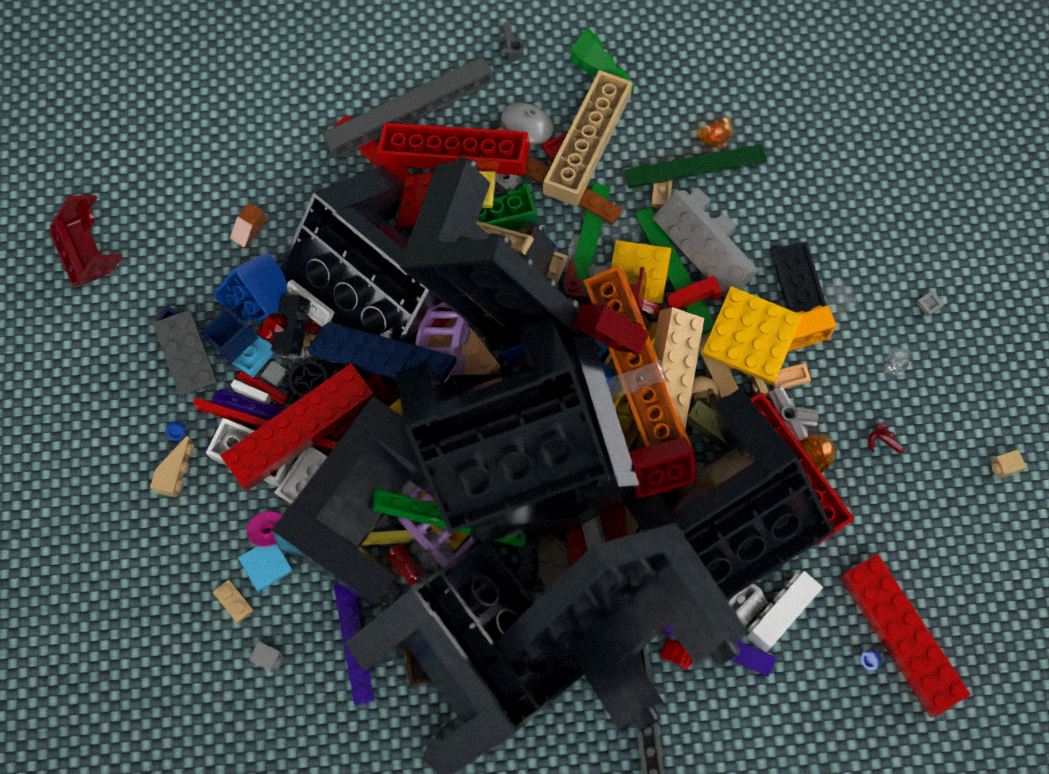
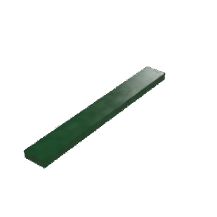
[624,144,767,189]

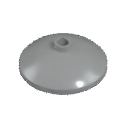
[501,102,553,144]

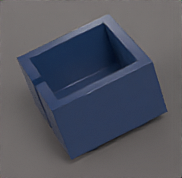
[200,307,258,364]

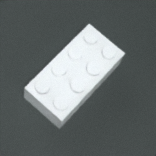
[206,418,295,487]
[746,571,823,653]

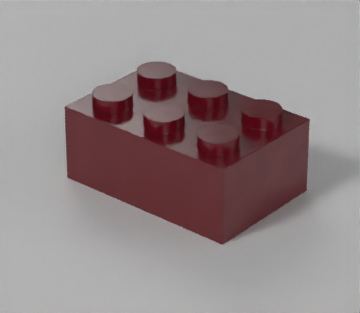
[573,303,650,354]
[629,437,696,499]

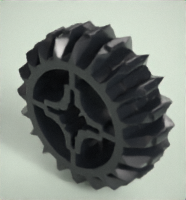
[283,356,333,403]

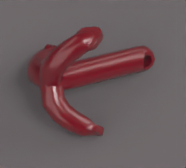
[868,423,904,453]

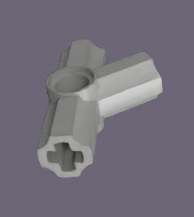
[767,386,818,443]

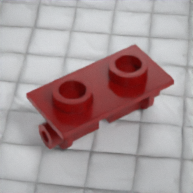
[386,544,426,586]

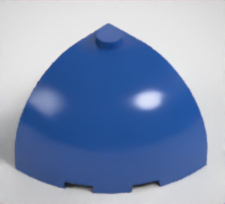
[213,252,287,321]

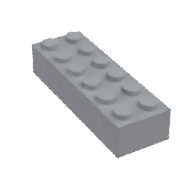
[653,190,759,299]

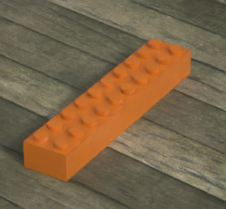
[583,265,692,447]

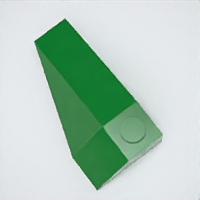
[570,27,634,95]

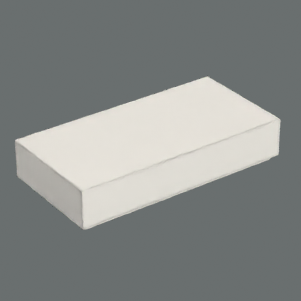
[231,380,271,404]

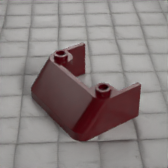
[50,195,123,286]
[564,259,647,314]

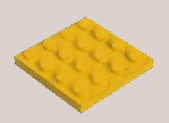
[701,286,803,385]

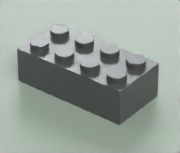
[153,310,219,397]

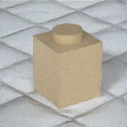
[991,449,1026,479]

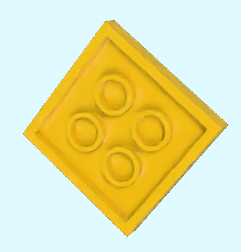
[611,240,672,305]

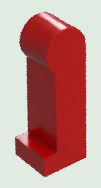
[667,276,722,310]

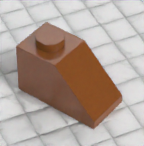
[230,202,267,249]

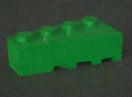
[477,183,537,231]

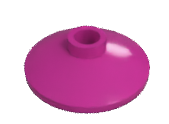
[247,512,281,547]

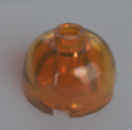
[696,117,734,150]
[799,433,837,473]

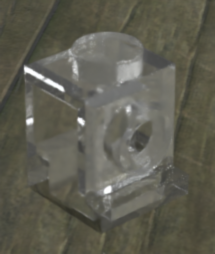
[884,347,911,376]

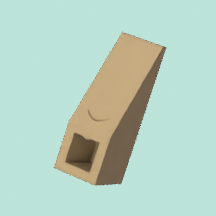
[150,436,194,497]

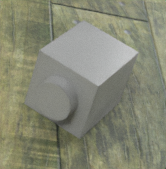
[249,641,283,673]

